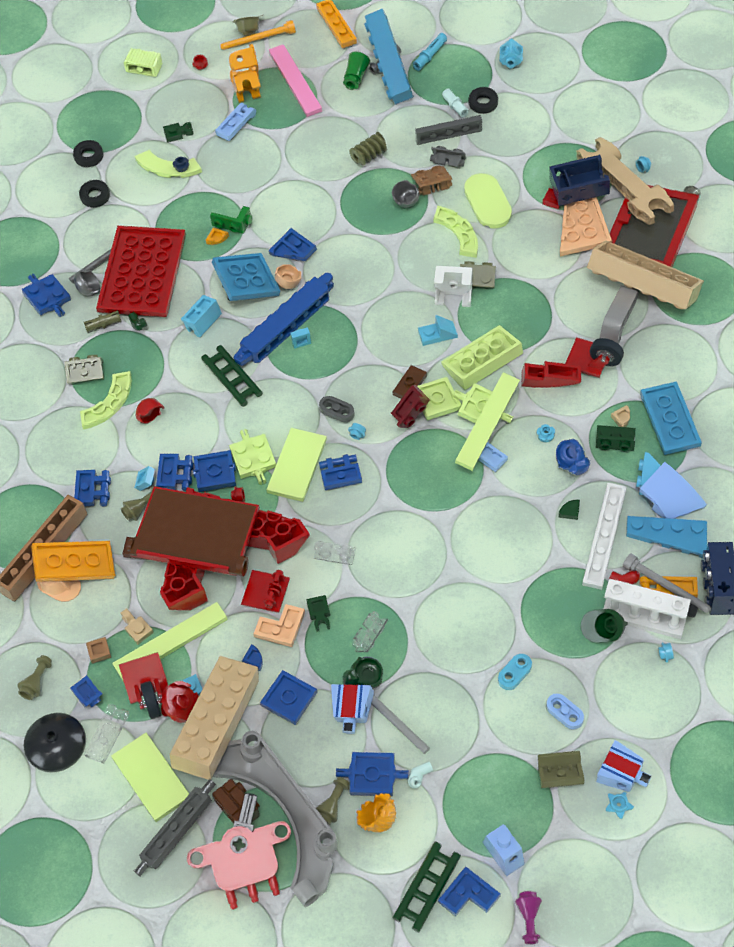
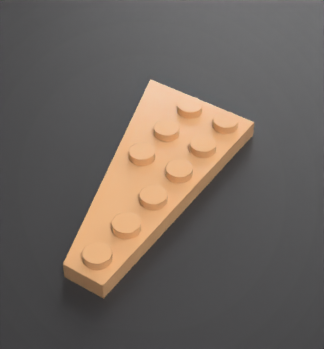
[560,197,612,256]

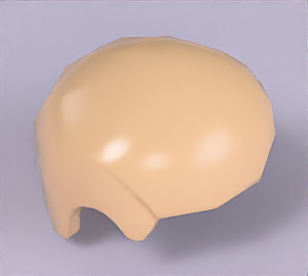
[275,264,301,289]

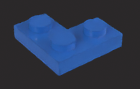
[438,866,501,916]

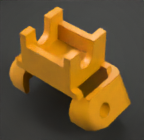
[229,44,261,103]

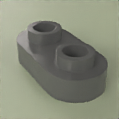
[319,396,355,422]

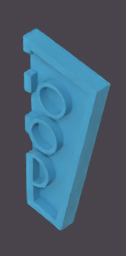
[626,516,707,558]

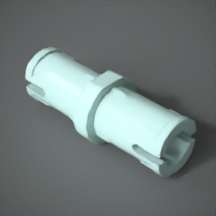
[442,89,468,117]

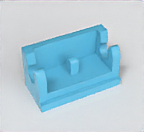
[181,295,222,337]

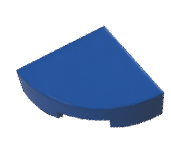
[242,644,263,671]

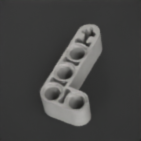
[600,286,639,344]

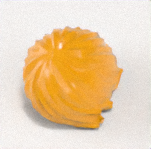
[356,793,396,832]

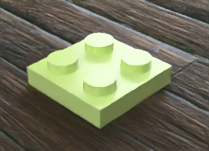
[418,377,462,420]

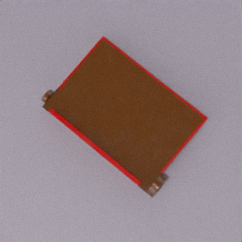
[127,486,260,576]

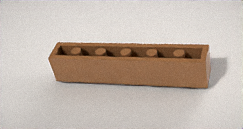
[0,495,88,602]

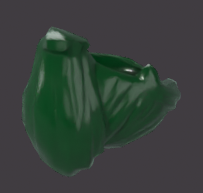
[342,657,383,689]

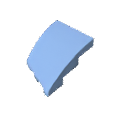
[639,462,707,519]

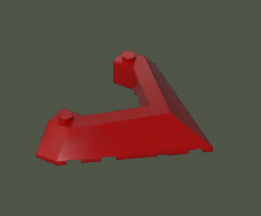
[160,487,310,610]

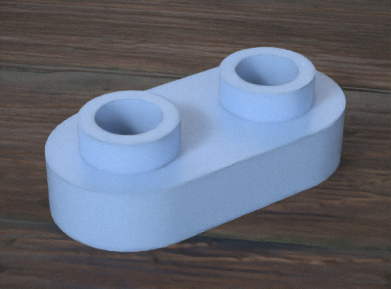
[547,694,584,729]

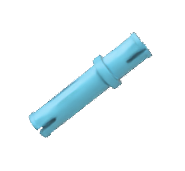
[413,33,447,71]

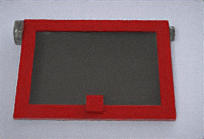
[609,185,701,267]

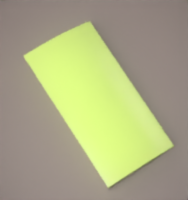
[441,325,523,390]

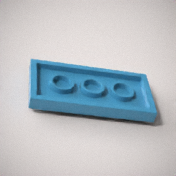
[640,381,702,455]

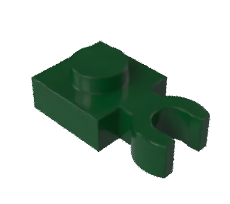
[163,122,194,143]
[306,595,330,632]

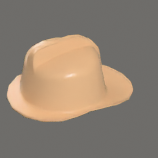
[37,580,81,602]

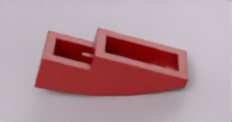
[521,361,581,388]

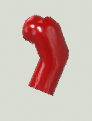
[609,570,640,584]

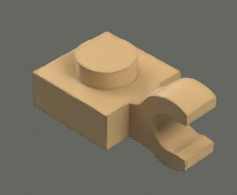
[120,608,154,645]

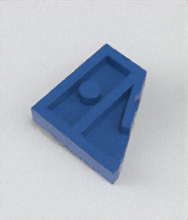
[268,228,317,261]

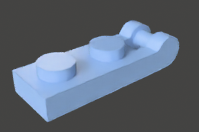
[215,103,256,141]

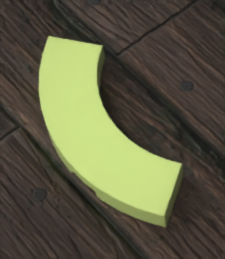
[134,150,202,178]
[433,206,478,258]
[80,371,132,430]

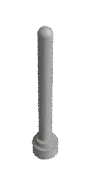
[622,553,711,613]

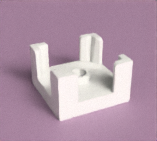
[434,266,472,307]

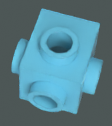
[499,38,523,69]

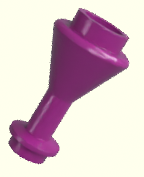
[515,891,542,944]

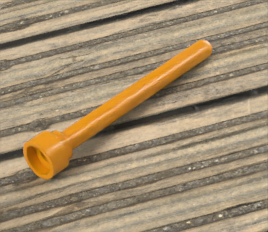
[220,20,296,50]

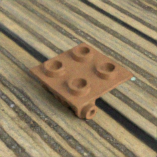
[411,166,452,195]

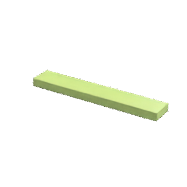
[455,372,520,471]
[112,602,228,681]

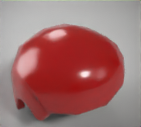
[135,398,165,424]

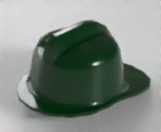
[581,609,628,643]

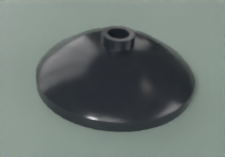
[24,713,86,772]

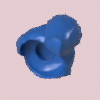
[556,439,590,475]

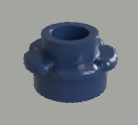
[173,156,189,172]

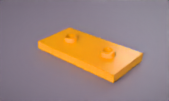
[31,541,115,582]

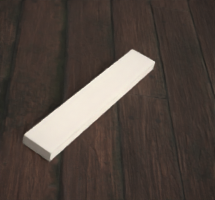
[582,483,627,590]

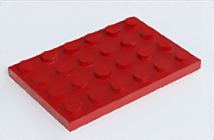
[96,225,186,317]

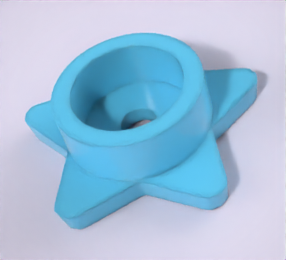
[606,792,634,819]

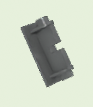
[430,146,466,168]

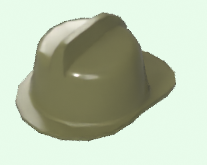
[232,15,264,36]

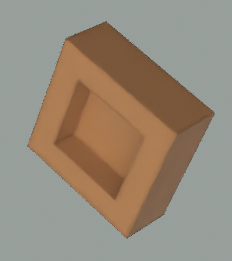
[86,637,111,663]

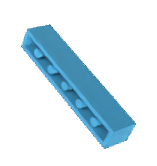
[364,8,414,105]

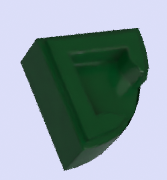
[558,499,580,520]

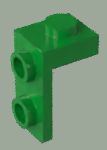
[210,206,253,234]

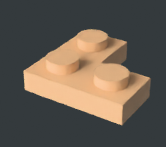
[253,604,305,647]

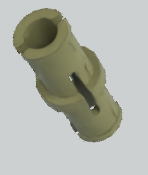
[84,311,121,333]

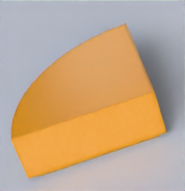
[206,228,229,245]

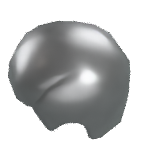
[391,180,420,208]
[74,269,100,296]

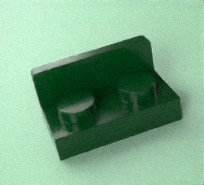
[596,425,636,452]

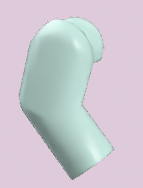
[408,762,433,789]

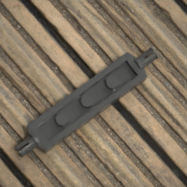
[134,779,216,877]

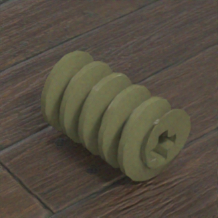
[349,132,387,166]

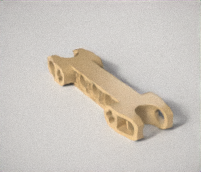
[576,137,674,225]

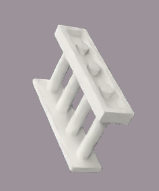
[603,579,691,639]

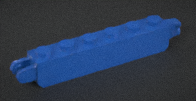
[233,272,334,366]

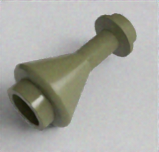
[120,486,157,521]
[18,655,52,700]
[316,777,349,826]

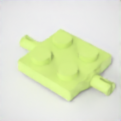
[452,383,514,423]
[229,429,276,485]

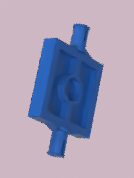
[22,274,71,317]
[336,752,409,796]

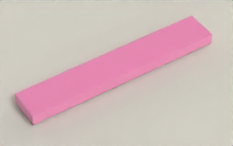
[269,44,322,117]

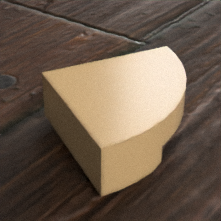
[611,405,630,427]

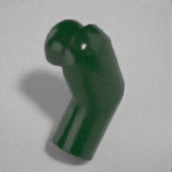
[128,312,147,330]

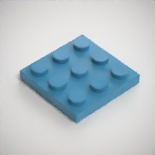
[212,253,280,301]

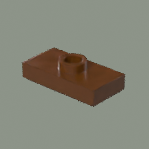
[392,365,427,399]

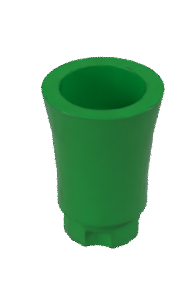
[343,52,370,90]

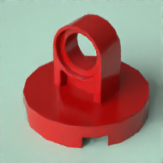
[161,681,199,723]

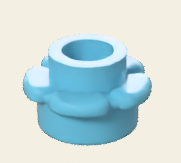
[635,156,651,173]
[348,423,366,440]
[537,424,555,442]
[658,642,674,662]

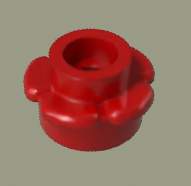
[192,54,208,70]
[231,486,245,502]

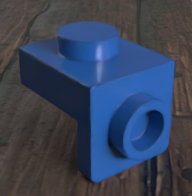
[70,675,102,708]

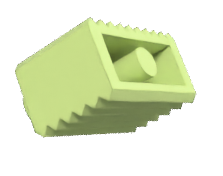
[124,48,162,77]

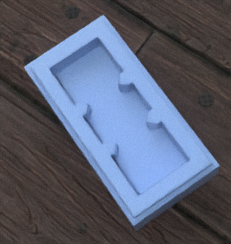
[478,442,508,472]

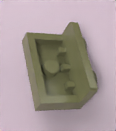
[460,261,496,288]
[538,751,584,788]

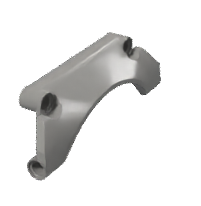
[213,731,337,907]

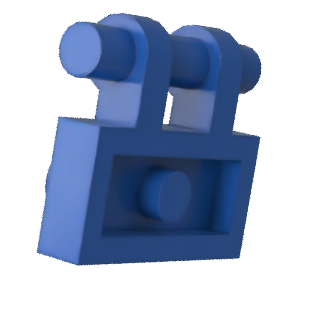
[156,454,194,491]
[319,454,362,490]
[74,470,111,506]

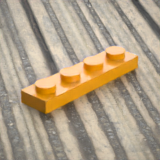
[316,0,357,49]

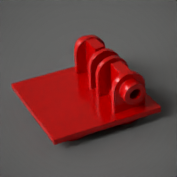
[241,570,290,613]

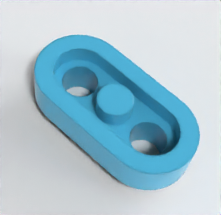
[498,654,532,690]

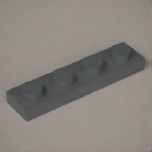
[415,115,482,145]

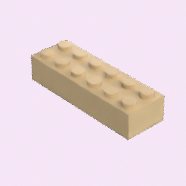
[587,240,704,309]
[170,656,259,780]

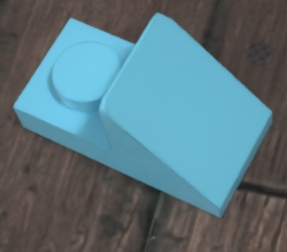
[418,315,458,346]

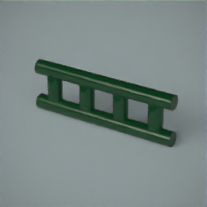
[201,345,263,407]
[392,842,461,933]

